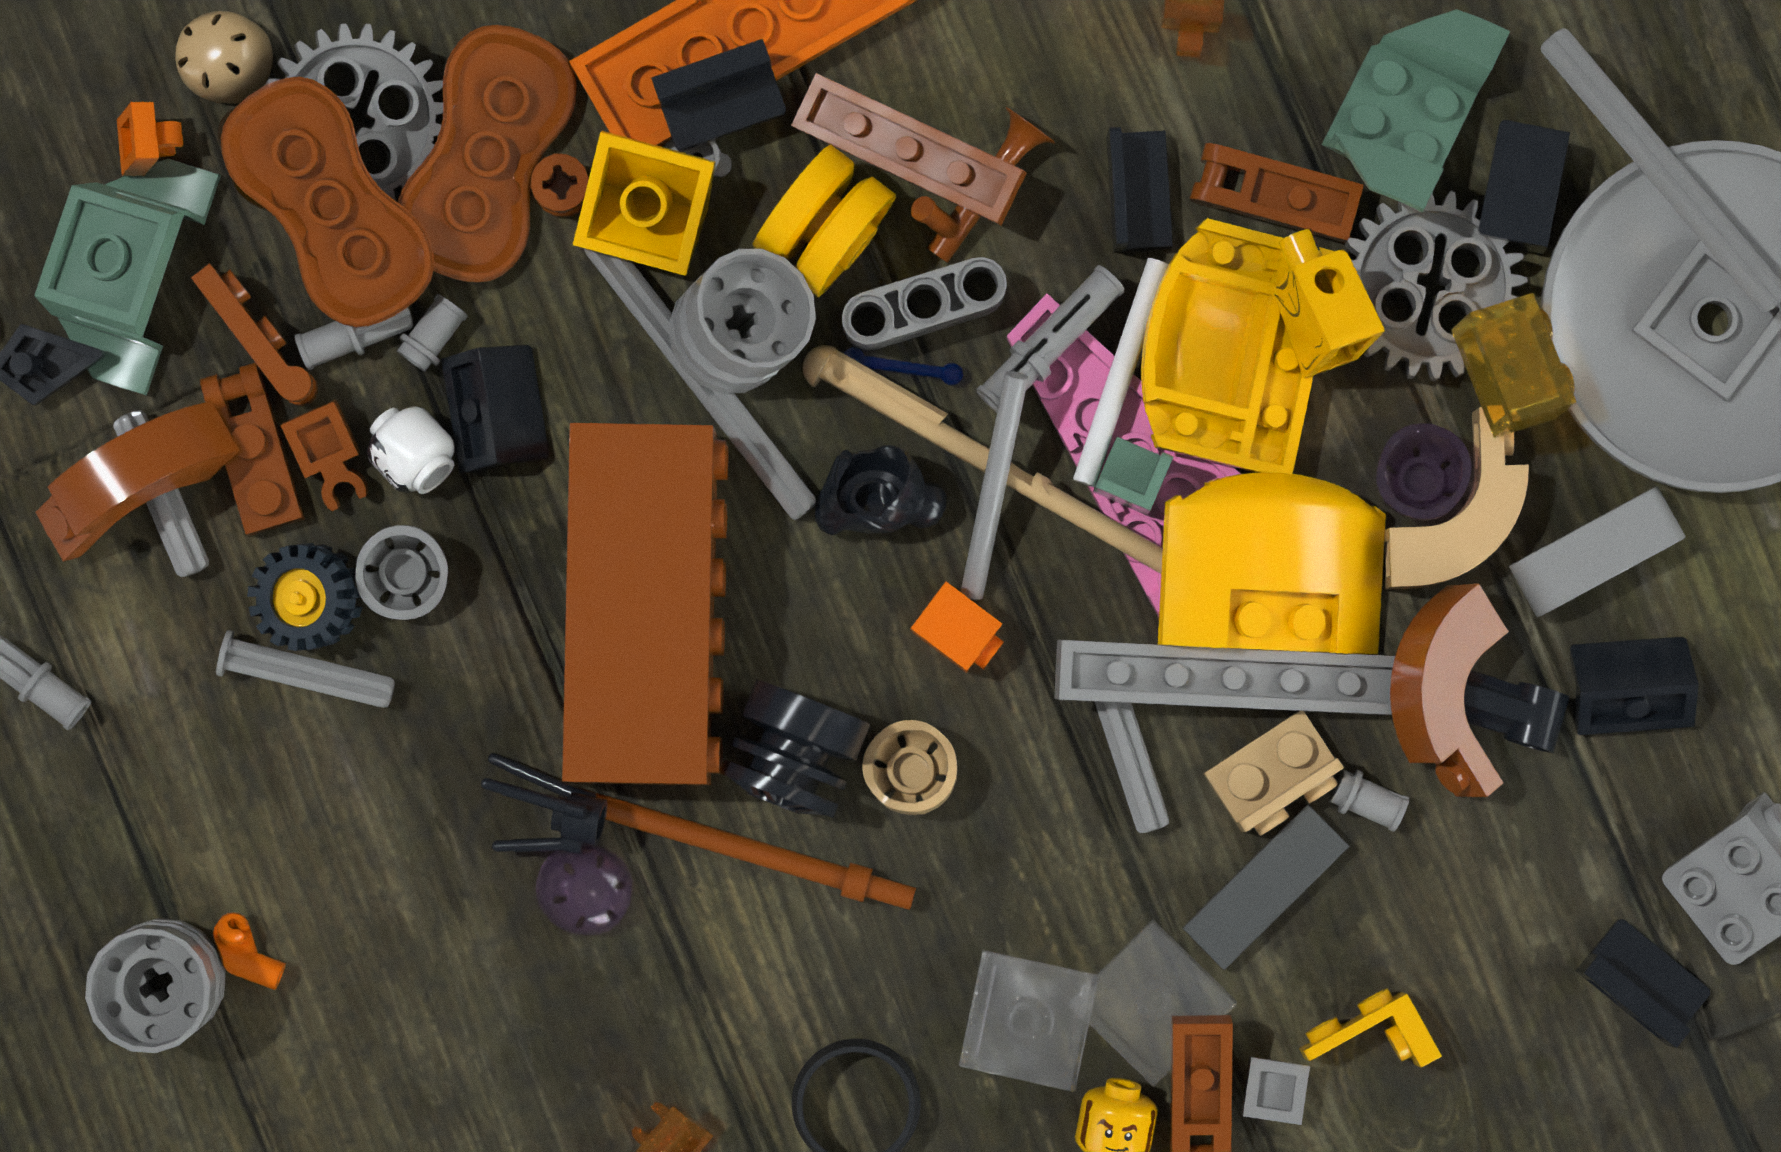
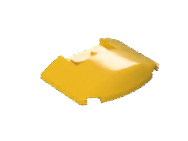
[1141,218,1335,474]
[1158,473,1386,655]

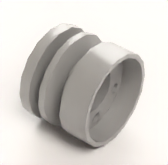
[669,249,816,393]
[85,918,226,1053]

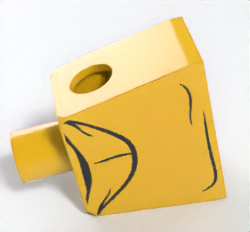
[1274,229,1385,379]

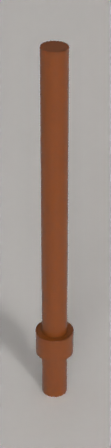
[578,788,916,910]

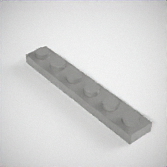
[1054,640,1395,715]

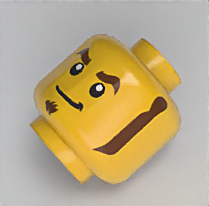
[1075,1078,1158,1152]

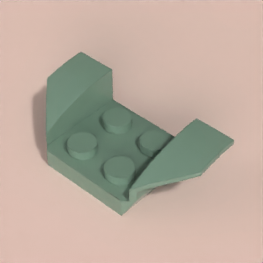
[1321,9,1510,212]
[34,159,221,396]

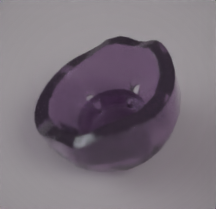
[1376,423,1471,521]
[536,843,633,935]

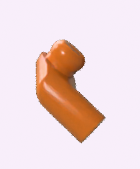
[213,912,286,990]

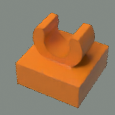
[117,102,183,176]

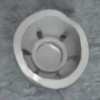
[356,525,448,620]

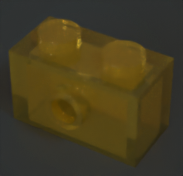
[1451,293,1577,438]

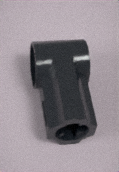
[1464,670,1570,753]

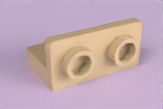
[1203,711,1344,836]

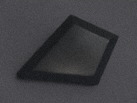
[0,324,105,406]

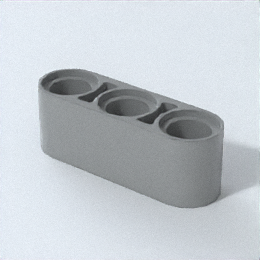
[842,257,1007,351]
[1509,486,1686,618]

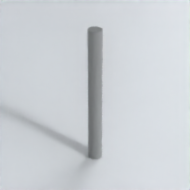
[960,371,1028,600]

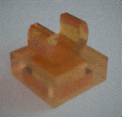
[1161,0,1224,58]
[631,1102,714,1152]

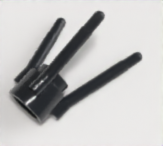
[481,753,607,855]

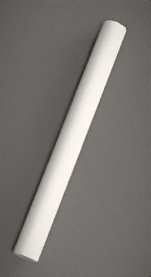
[1073,258,1169,487]

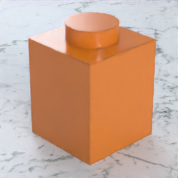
[910,582,1004,673]

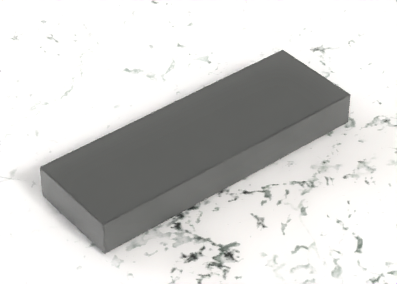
[1182,804,1350,970]

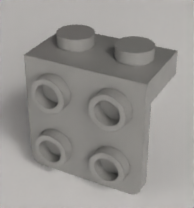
[1662,792,1781,965]

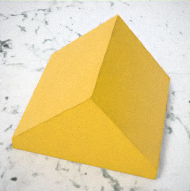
[573,131,716,276]

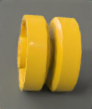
[753,144,896,297]

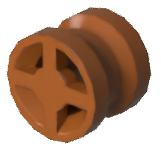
[531,154,589,217]

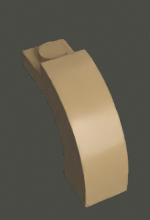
[1384,407,1529,590]

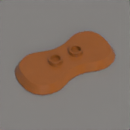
[398,25,577,282]
[221,77,434,327]

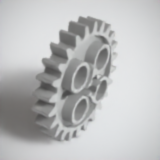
[265,23,443,201]
[1344,191,1528,381]

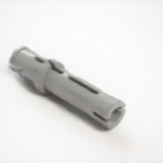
[976,265,1125,413]

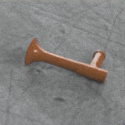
[911,107,1055,263]

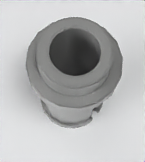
[397,294,468,372]
[1330,769,1409,832]

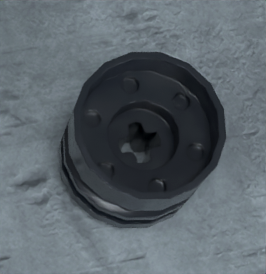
[720,679,870,818]

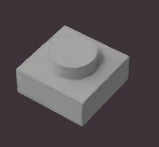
[1241,1057,1310,1125]

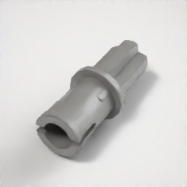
[295,307,413,370]
[0,636,91,730]

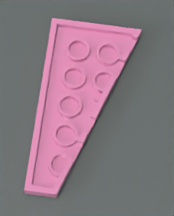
[1007,294,1241,618]

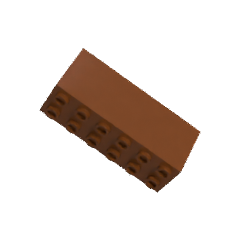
[562,423,728,785]

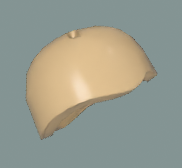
[175,11,273,104]
[862,720,957,815]

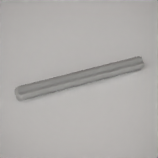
[1541,28,1781,313]
[584,248,816,520]

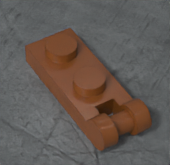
[1189,143,1364,243]
[191,263,318,406]
[200,363,305,536]
[1170,1015,1233,1152]

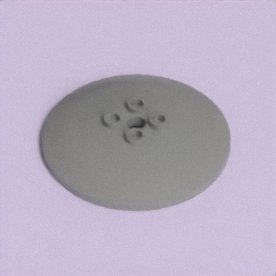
[1540,140,1781,493]

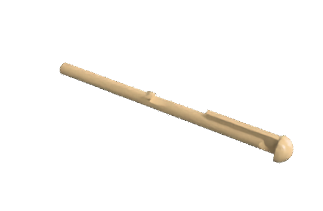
[802,345,1163,574]

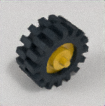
[247,543,363,651]

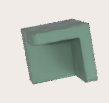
[1093,437,1173,515]

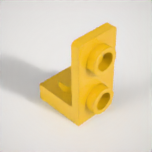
[1299,988,1442,1068]

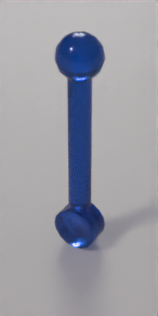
[844,348,963,386]

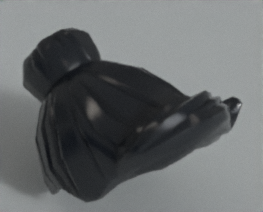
[815,445,947,536]

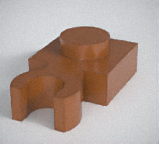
[280,399,368,511]

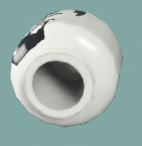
[367,406,454,494]

